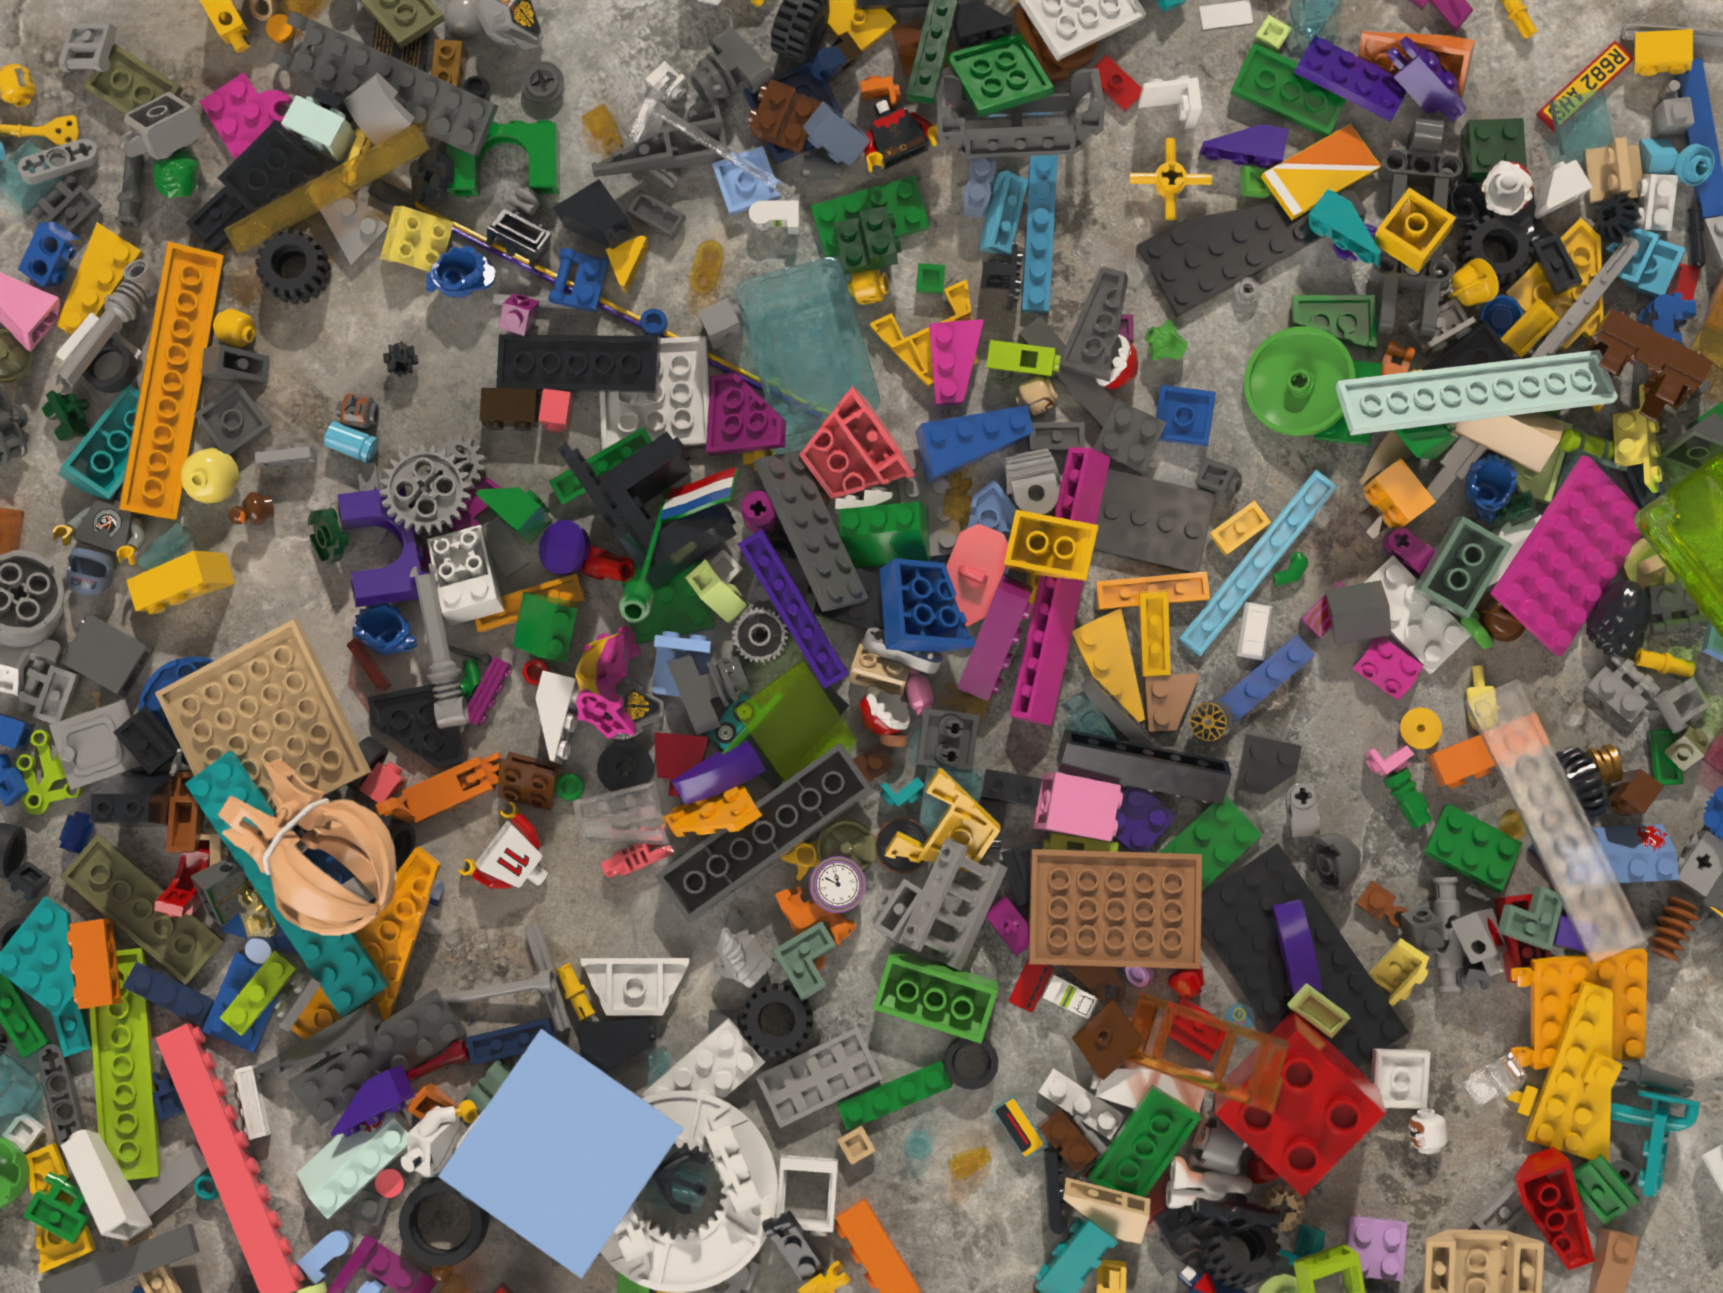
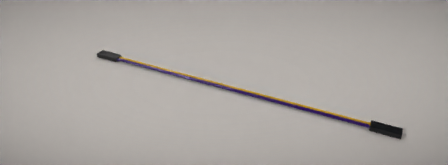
[367,177,830,422]

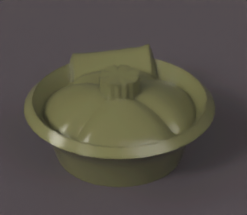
[0,327,34,384]
[817,819,877,873]

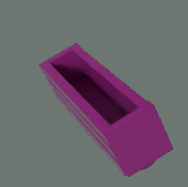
[467,656,512,727]

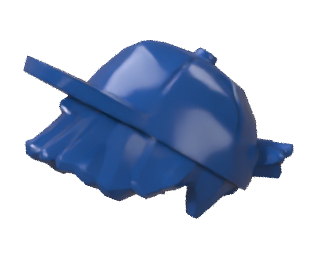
[426,245,495,298]
[1465,454,1518,523]
[352,603,417,656]

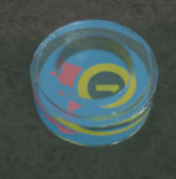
[1225,1003,1255,1032]

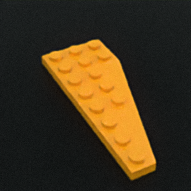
[291,846,441,1040]

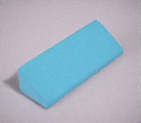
[979,170,1029,257]

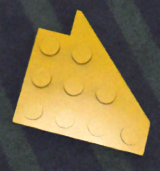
[1504,218,1604,352]

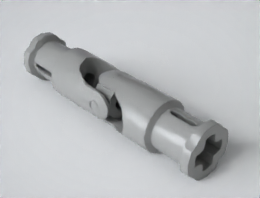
[1432,877,1464,992]

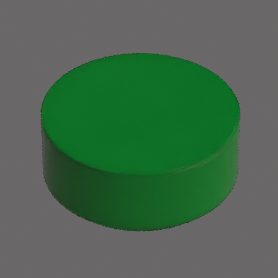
[556,773,585,801]

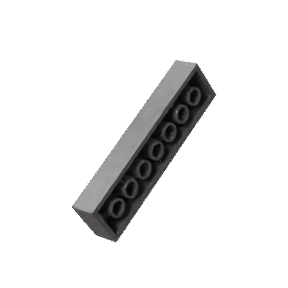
[655,743,875,922]

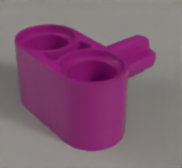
[986,897,1029,956]

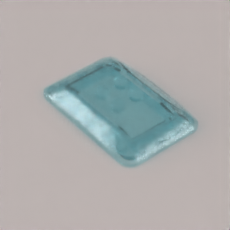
[736,258,880,436]

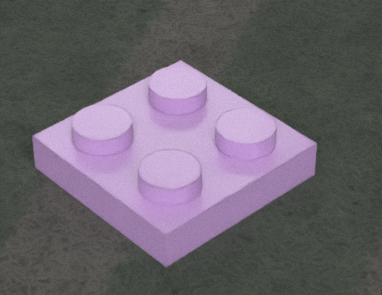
[1345,1215,1407,1282]

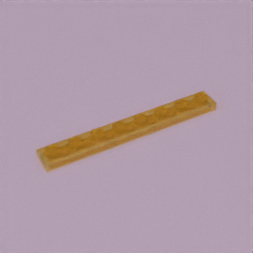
[224,124,431,254]

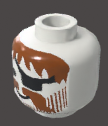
[1408,1109,1448,1154]

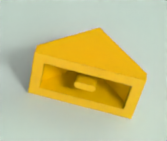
[606,235,649,294]

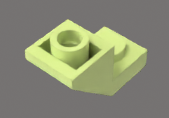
[685,560,750,624]

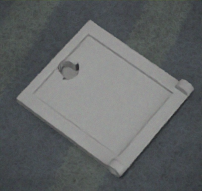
[49,699,143,790]

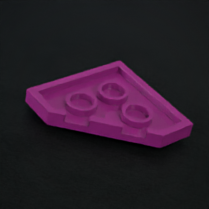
[705,373,786,456]

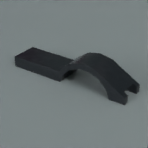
[1510,187,1583,295]

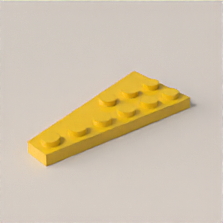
[1524,981,1613,1163]

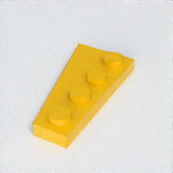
[57,222,144,335]
[26,1143,96,1274]

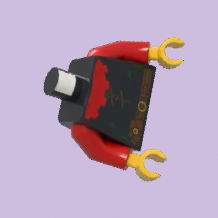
[863,100,938,172]

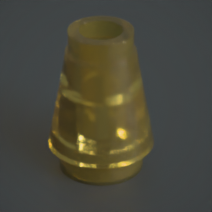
[947,1145,992,1181]

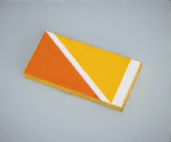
[1261,124,1381,220]

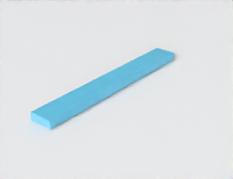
[1178,470,1338,657]

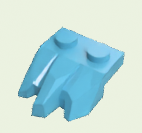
[1606,228,1686,298]

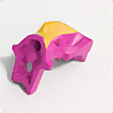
[575,626,642,739]

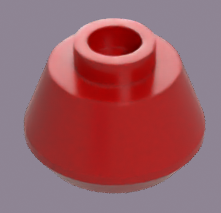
[1167,966,1205,999]
[1247,1151,1281,1184]

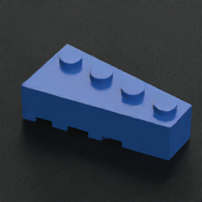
[915,405,1034,484]

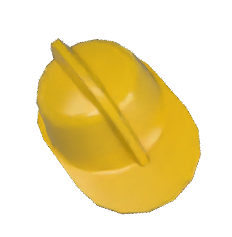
[1448,258,1499,306]

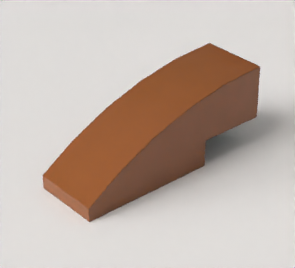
[166,772,205,853]

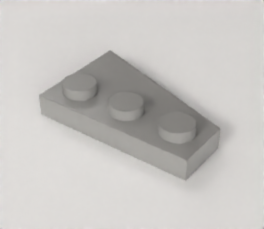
[308,170,388,267]

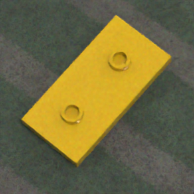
[827,0,897,52]

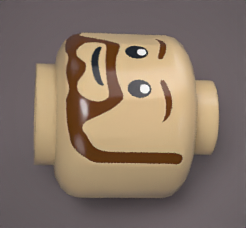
[1016,375,1059,416]

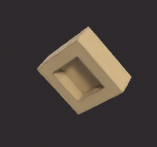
[837,1125,876,1165]

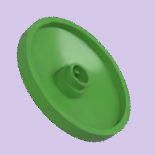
[1244,326,1356,437]

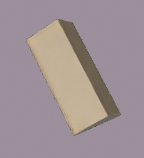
[1454,412,1565,473]

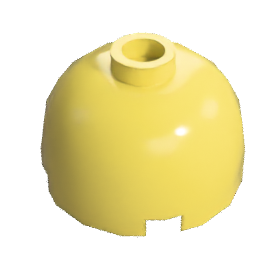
[180,448,240,504]

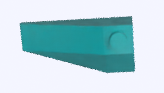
[58,385,140,500]

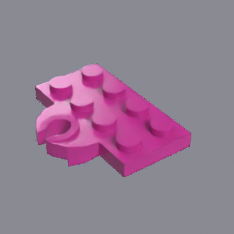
[199,73,293,159]

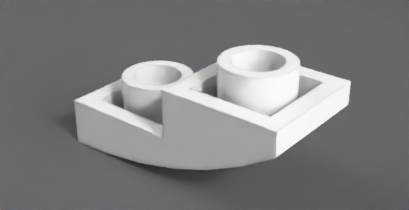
[835,487,892,514]

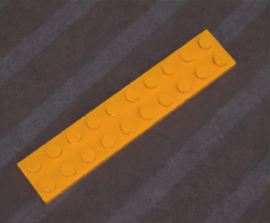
[118,241,223,521]

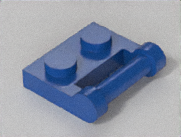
[548,248,609,313]

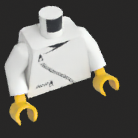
[401,1100,478,1177]

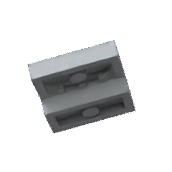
[344,73,415,149]

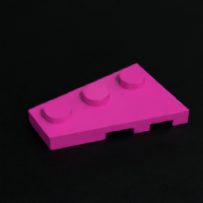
[929,319,984,406]

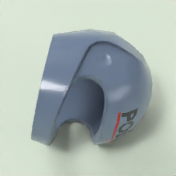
[66,547,113,596]

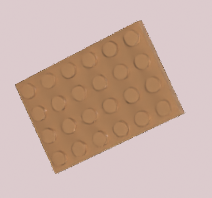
[1028,849,1202,969]

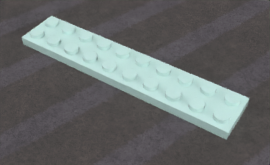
[1335,350,1618,435]

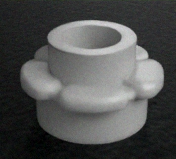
[1233,277,1261,304]

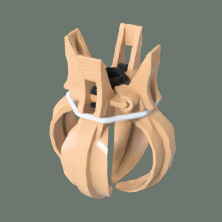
[218,759,396,936]

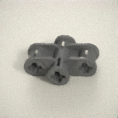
[0,383,28,465]

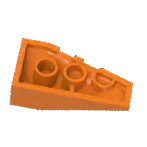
[1358,31,1476,99]

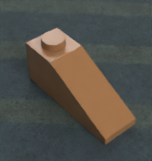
[1588,1227,1638,1293]

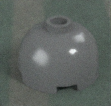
[1306,833,1361,891]

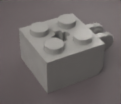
[116,92,205,160]

